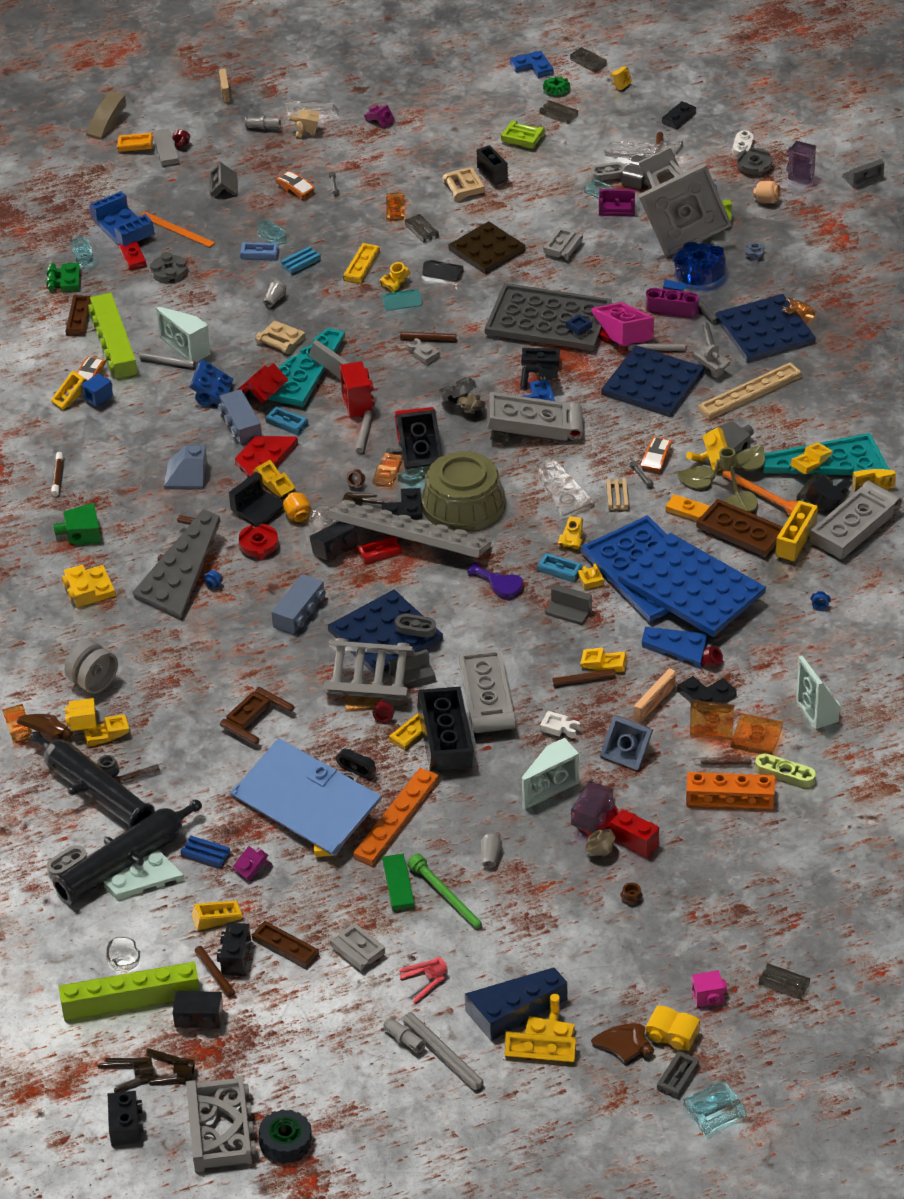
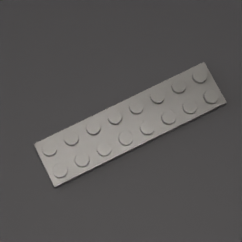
[328,500,492,558]

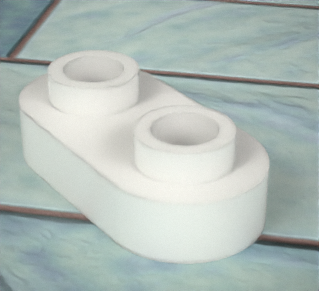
[733,130,753,157]

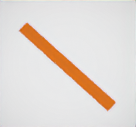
[139,211,215,247]

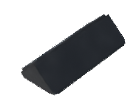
[422,260,464,281]

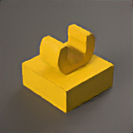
[610,66,632,90]
[578,564,604,590]

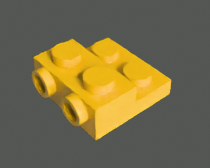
[61,564,116,607]

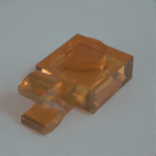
[782,298,816,318]

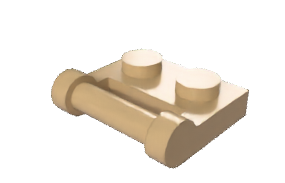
[442,167,485,201]
[255,320,306,354]

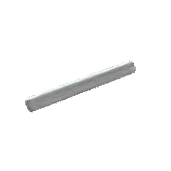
[403,1012,483,1091]

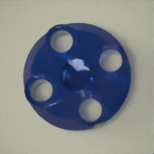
[672,242,726,285]

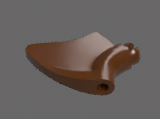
[17,714,73,740]
[591,1023,654,1063]

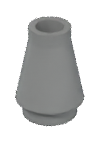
[263,280,287,308]
[480,834,502,868]

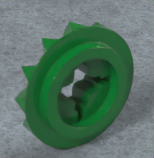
[543,76,570,95]

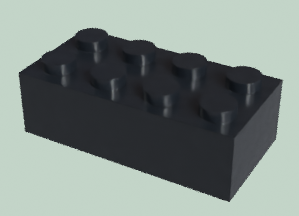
[417,687,474,771]

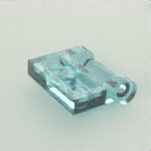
[683,1080,747,1135]

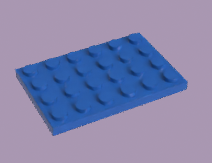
[581,515,670,622]
[618,533,766,637]

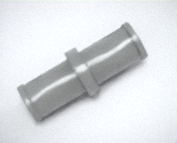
[245,116,281,130]
[383,1017,426,1053]

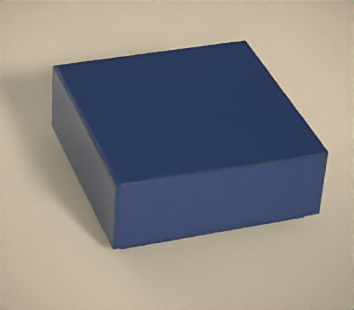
[566,314,592,336]

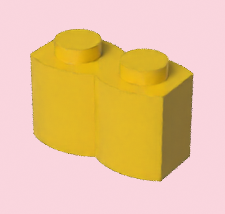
[65,698,97,731]
[646,1005,700,1051]

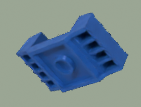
[89,191,155,246]

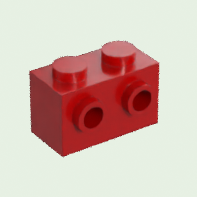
[610,809,659,858]

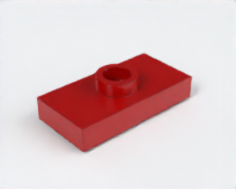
[119,241,147,270]

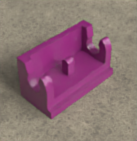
[599,189,635,216]

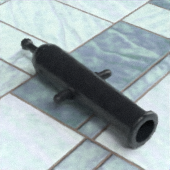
[30,731,155,829]
[52,799,202,905]

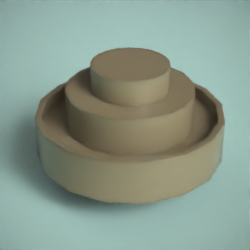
[457,393,486,414]
[585,829,615,857]

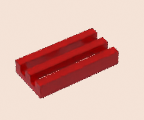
[357,536,402,565]

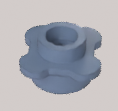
[745,243,765,259]

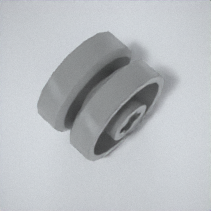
[64,640,118,694]

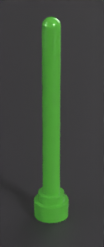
[407,853,482,928]

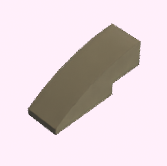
[86,91,126,140]

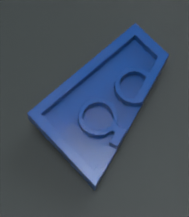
[642,626,707,669]

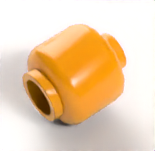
[283,492,312,522]

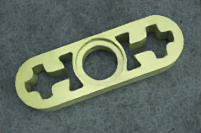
[755,754,816,788]

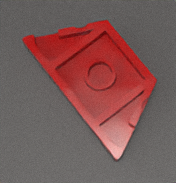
[235,436,298,477]

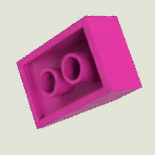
[591,302,654,346]

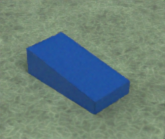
[663,279,687,291]

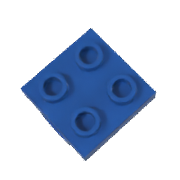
[189,359,234,406]

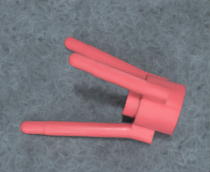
[399,957,448,1003]

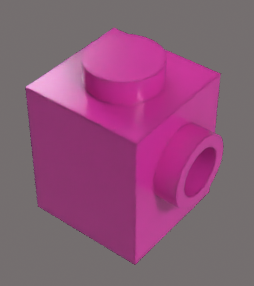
[691,970,727,1007]

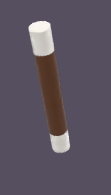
[51,452,64,497]

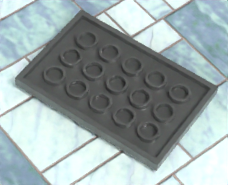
[485,283,612,351]

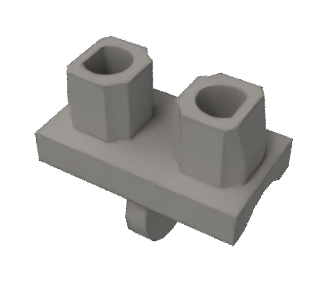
[693,344,730,378]

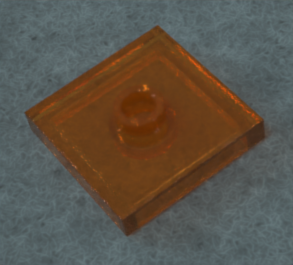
[690,700,735,740]
[731,713,783,755]

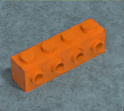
[686,772,775,809]

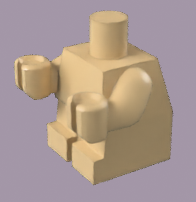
[289,110,320,138]

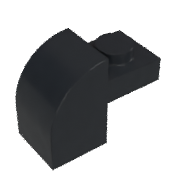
[804,476,853,512]

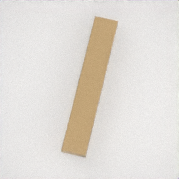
[698,362,802,420]

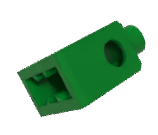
[53,503,101,544]

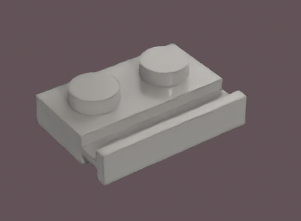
[543,227,583,260]
[330,923,386,971]

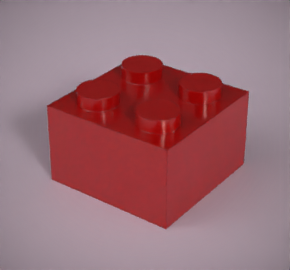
[340,361,375,418]

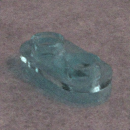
[257,219,287,245]
[71,237,93,265]

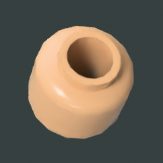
[753,181,781,204]

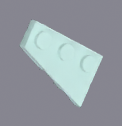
[104,850,184,900]

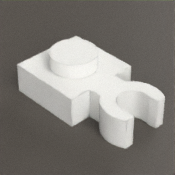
[540,711,580,738]

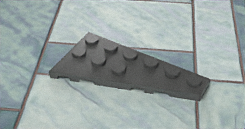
[132,509,221,620]

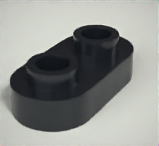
[336,748,376,779]

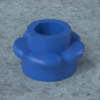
[204,570,223,589]
[810,591,831,610]

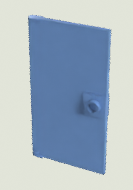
[230,738,382,856]

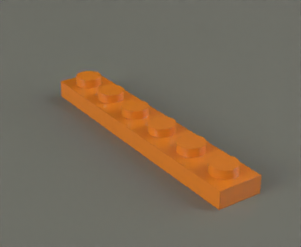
[353,768,439,867]

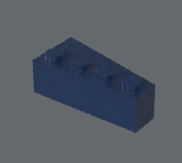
[465,967,568,1041]

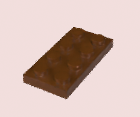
[696,499,783,557]

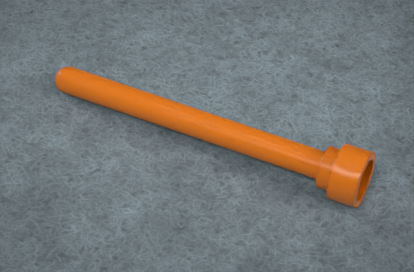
[722,471,798,515]

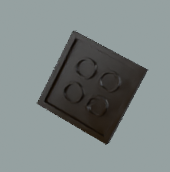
[448,221,526,274]

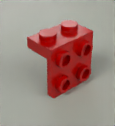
[237,363,288,403]

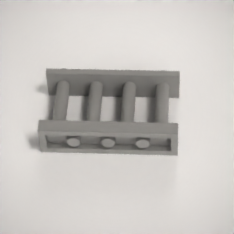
[323,638,415,701]

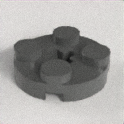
[737,148,773,177]
[150,252,187,283]
[439,377,477,402]

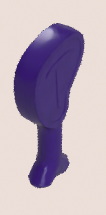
[467,562,523,600]

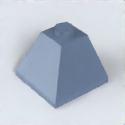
[164,445,207,489]
[600,715,653,770]

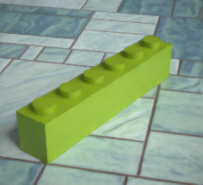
[88,292,138,379]
[58,961,200,1021]

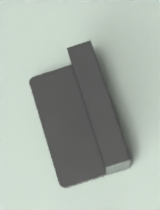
[842,159,884,188]
[209,162,237,197]
[545,584,592,625]
[388,649,436,688]

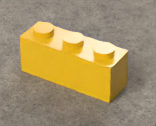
[776,501,818,561]

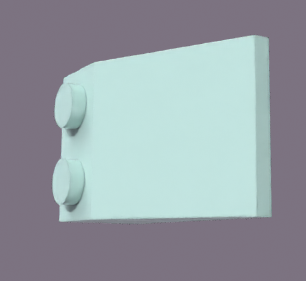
[156,307,211,362]
[796,656,841,729]
[522,738,579,810]

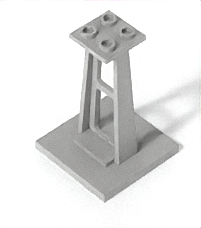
[638,147,732,257]

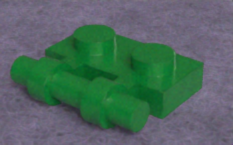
[46,263,80,292]

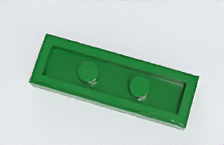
[382,853,414,911]

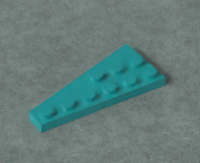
[250,328,345,407]
[761,433,890,475]

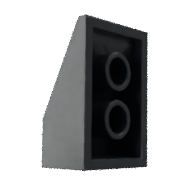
[397,409,443,469]

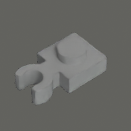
[407,338,440,365]

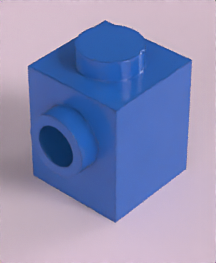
[81,373,113,407]

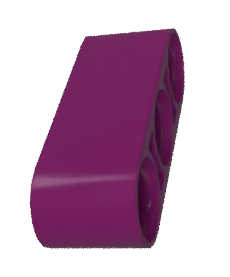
[646,288,699,317]

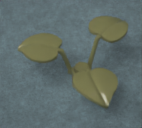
[677,444,765,512]

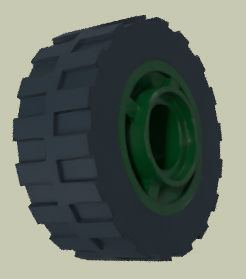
[259,1109,312,1164]

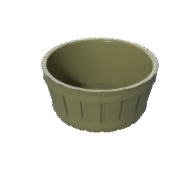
[421,451,506,532]

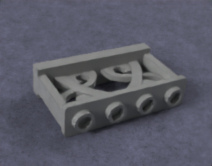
[186,1075,256,1172]

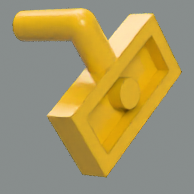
[686,427,728,471]
[524,994,575,1037]

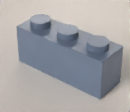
[218,389,262,444]
[272,574,326,634]

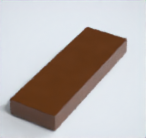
[65,295,92,336]
[251,921,319,969]

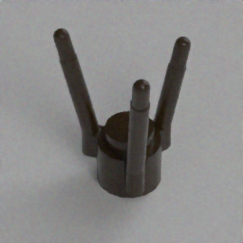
[342,492,385,506]
[146,1048,195,1085]
[97,1057,154,1093]

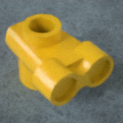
[379,262,410,293]
[558,516,583,550]

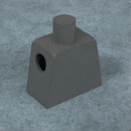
[706,421,754,454]

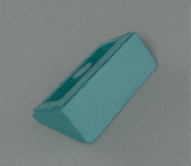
[381,289,422,311]

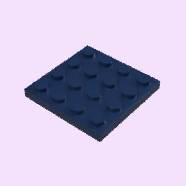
[715,294,816,362]
[601,345,704,417]
[328,589,443,675]

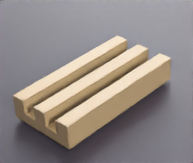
[219,68,230,103]
[606,478,628,511]

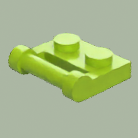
[501,120,545,148]

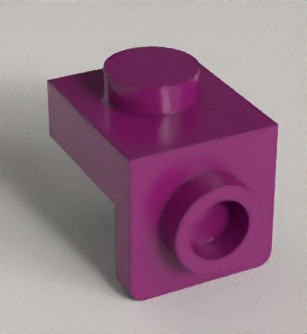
[363,105,395,128]
[232,846,272,881]

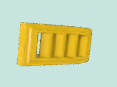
[50,370,87,410]
[192,900,243,930]

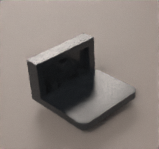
[229,472,284,526]

